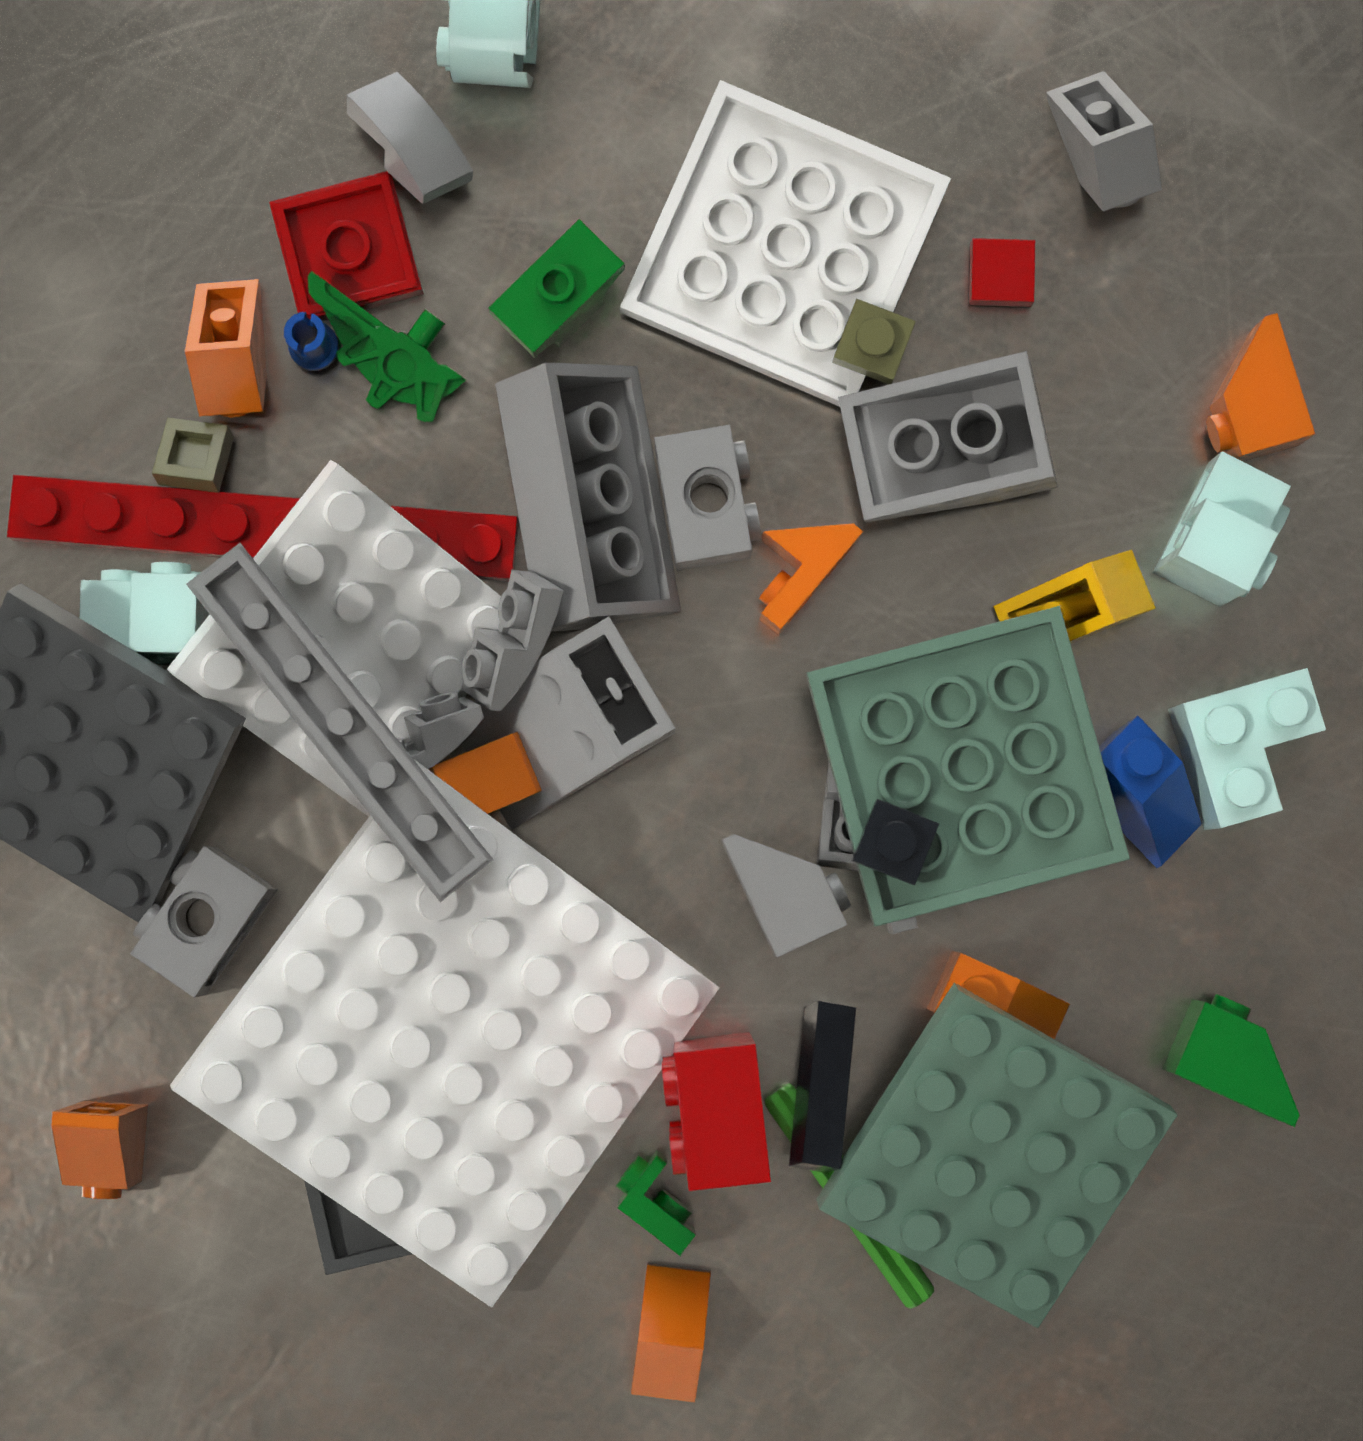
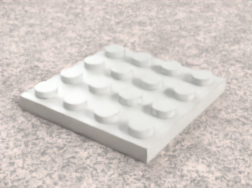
[620,80,951,407]
[167,460,501,817]

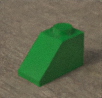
[1162,994,1300,1127]

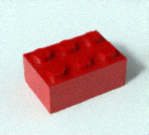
[662,1032,771,1191]

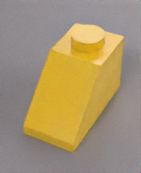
[993,549,1156,644]

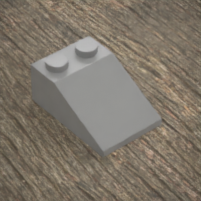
[838,351,1058,522]

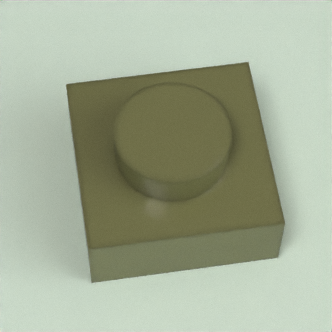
[832,298,916,384]
[152,417,234,493]

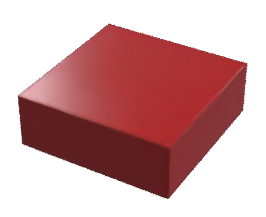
[969,238,1036,307]

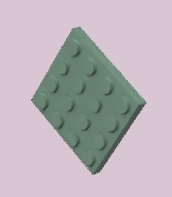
[806,606,1130,927]
[816,983,1178,1328]

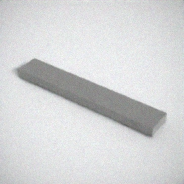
[186,543,494,903]

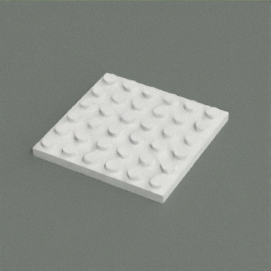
[170,760,720,1308]

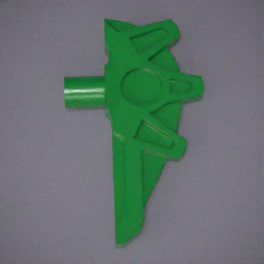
[308,271,467,422]

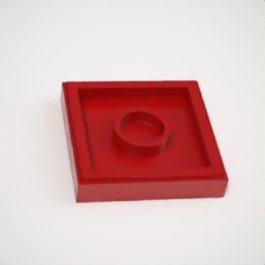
[269,171,424,321]

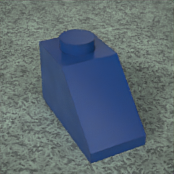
[1099,716,1202,868]

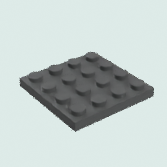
[0,583,246,923]

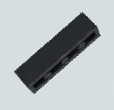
[789,1001,856,1173]

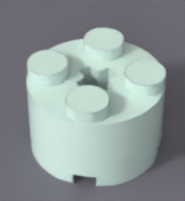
[436,0,540,88]

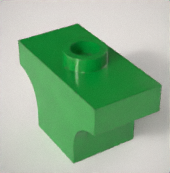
[488,219,625,358]

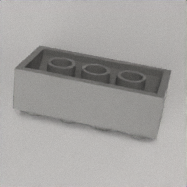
[495,362,681,631]

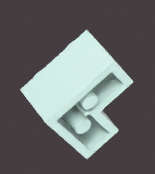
[1153,451,1291,607]
[79,562,209,664]
[1168,668,1326,830]

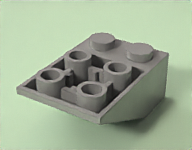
[461,617,675,830]

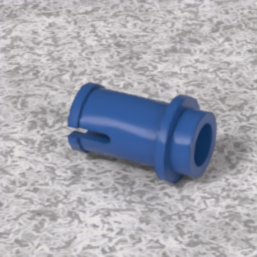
[284,312,339,371]

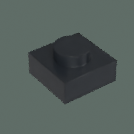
[851,799,939,885]

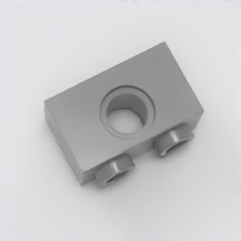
[654,425,762,571]
[130,846,278,998]

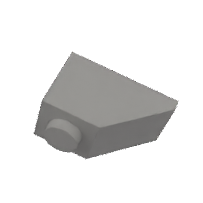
[1046,71,1162,212]
[721,834,852,958]

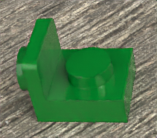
[615,1150,696,1256]

